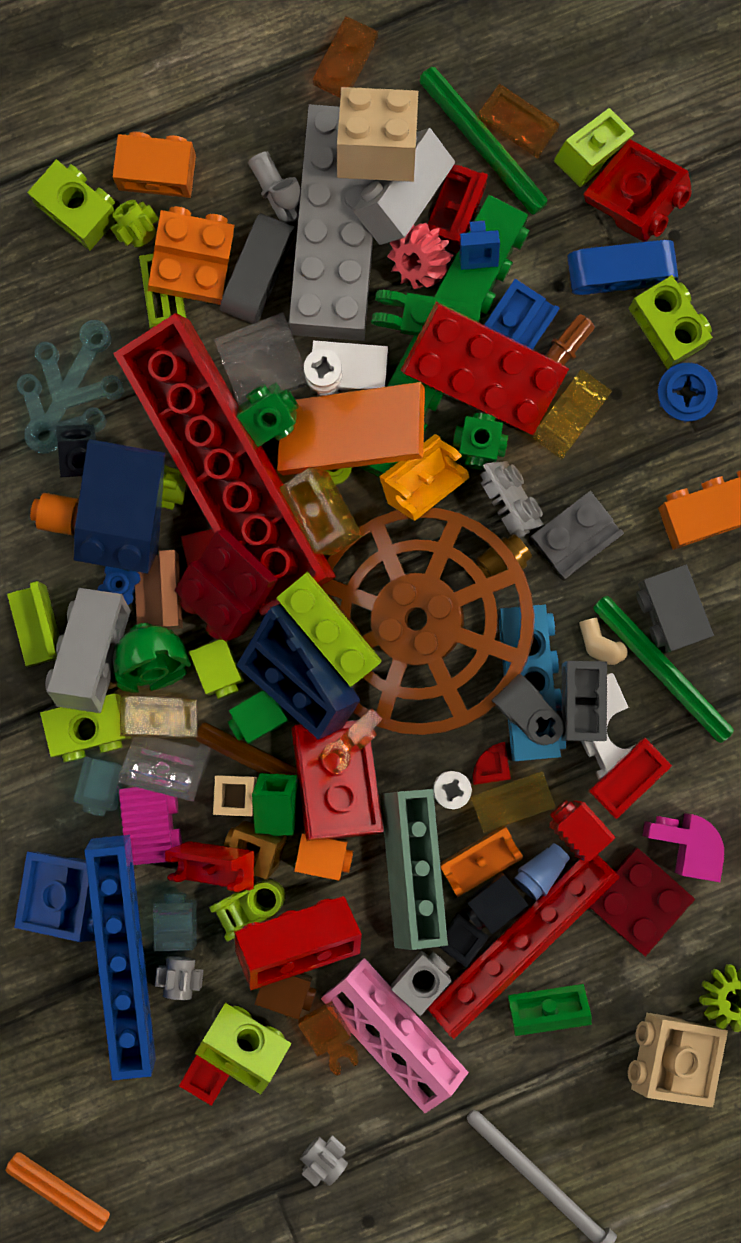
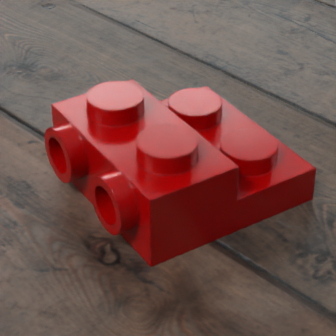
[583,139,692,242]

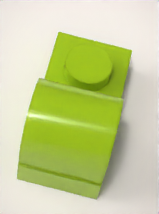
[554,108,635,187]

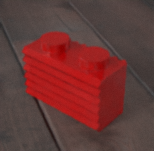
[549,800,616,861]

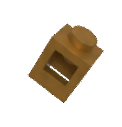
[224,820,288,880]

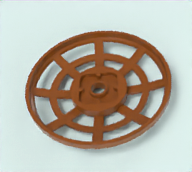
[321,508,535,735]

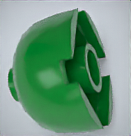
[112,623,191,693]

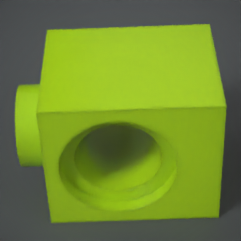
[189,640,245,699]

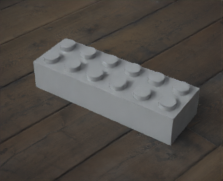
[289,104,374,341]

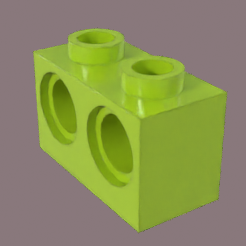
[628,275,713,369]

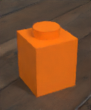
[294,832,354,881]

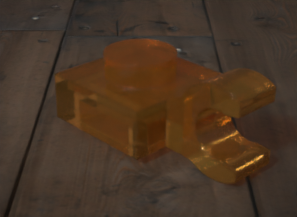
[319,708,382,774]

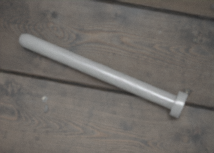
[467,1110,617,1243]

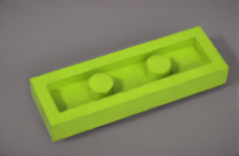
[276,571,382,687]

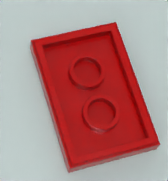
[291,720,384,841]

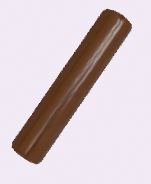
[195,723,298,776]

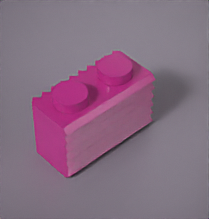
[119,783,182,865]

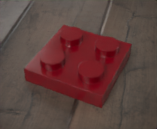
[590,847,695,957]

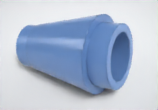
[514,843,570,900]

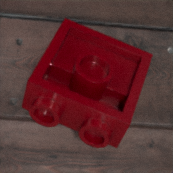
[174,529,278,642]

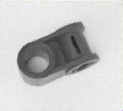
[491,674,564,745]

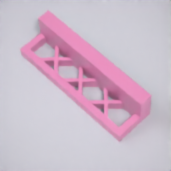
[321,958,469,1113]

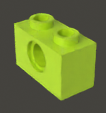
[27,159,116,251]
[40,693,131,763]
[195,1002,292,1095]

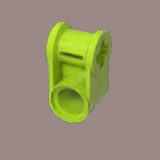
[209,879,285,942]

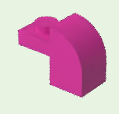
[642,813,724,882]

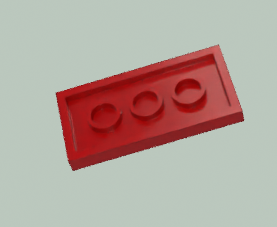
[401,301,569,435]

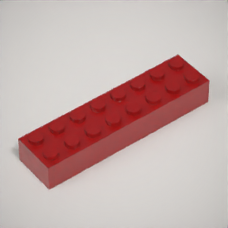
[113,313,336,616]

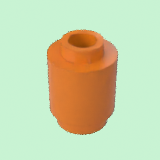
[30,493,79,536]

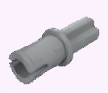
[248,151,299,225]

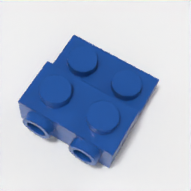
[14,852,95,942]

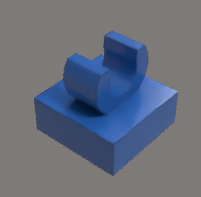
[459,221,500,270]

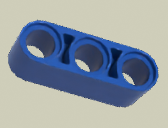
[567,240,679,295]

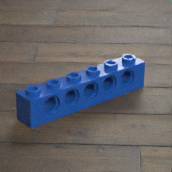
[85,835,156,1081]

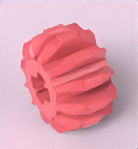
[387,223,453,289]

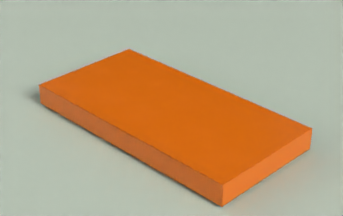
[277,382,425,476]

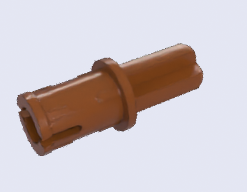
[545,314,595,365]

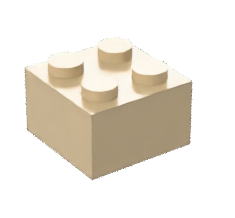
[337,87,418,182]

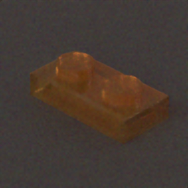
[313,16,378,98]
[478,83,560,159]

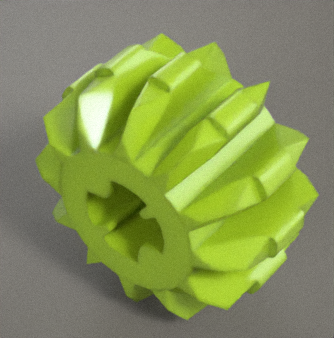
[699,964,741,1032]

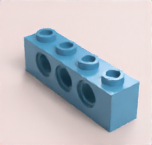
[498,604,566,761]

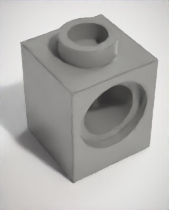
[391,950,451,1016]

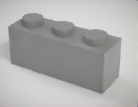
[353,128,455,245]
[45,588,131,713]

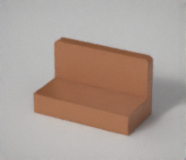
[135,550,183,629]

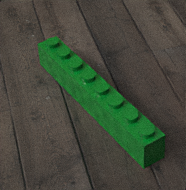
[358,195,530,478]

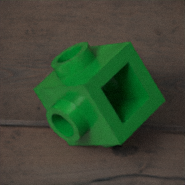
[237,382,299,447]
[452,413,508,470]

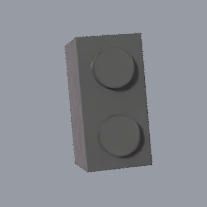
[636,564,714,654]

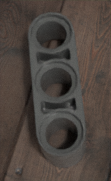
[220,213,296,325]

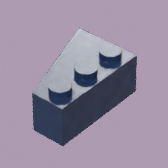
[236,604,360,740]

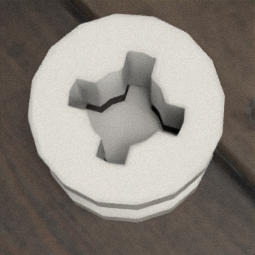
[304,349,342,393]
[433,771,472,810]

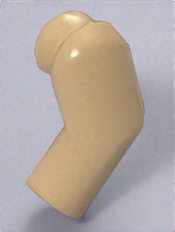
[579,617,628,665]

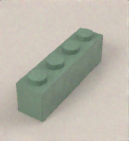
[381,789,448,950]

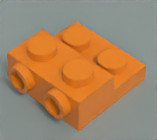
[148,206,235,305]

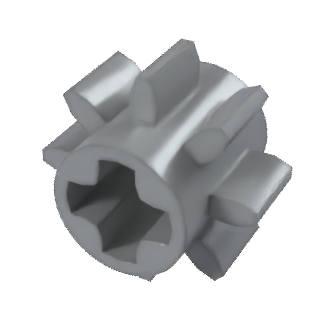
[155,956,203,1000]
[300,1135,348,1187]

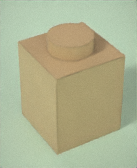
[213,775,257,816]

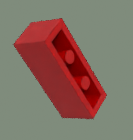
[234,896,362,991]

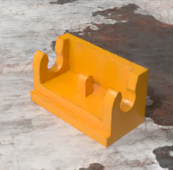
[380,434,469,521]

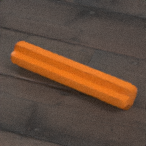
[5,1152,110,1232]

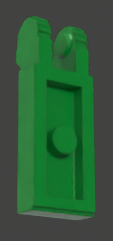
[371,289,482,336]

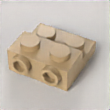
[628,1012,728,1107]

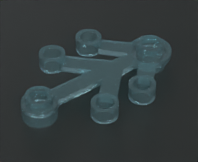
[17,320,124,454]

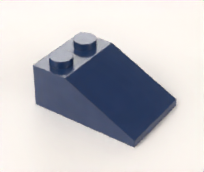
[74,439,165,574]

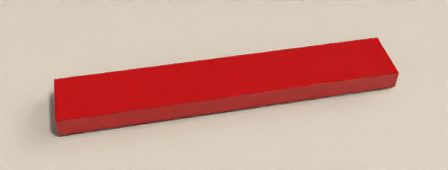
[427,855,620,1039]

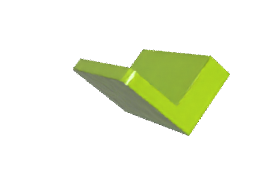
[7,581,60,667]

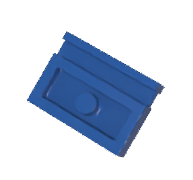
[484,279,560,349]

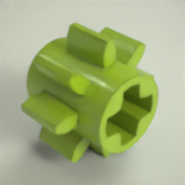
[110,200,159,247]

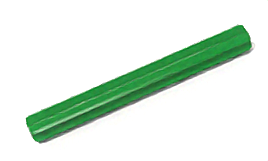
[420,66,547,215]
[593,596,734,743]

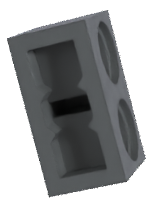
[561,661,607,742]

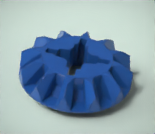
[657,363,718,423]

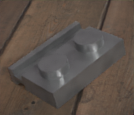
[530,491,624,580]

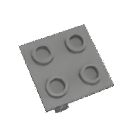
[480,461,544,538]

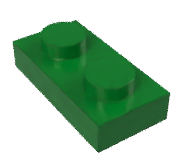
[508,984,592,1036]

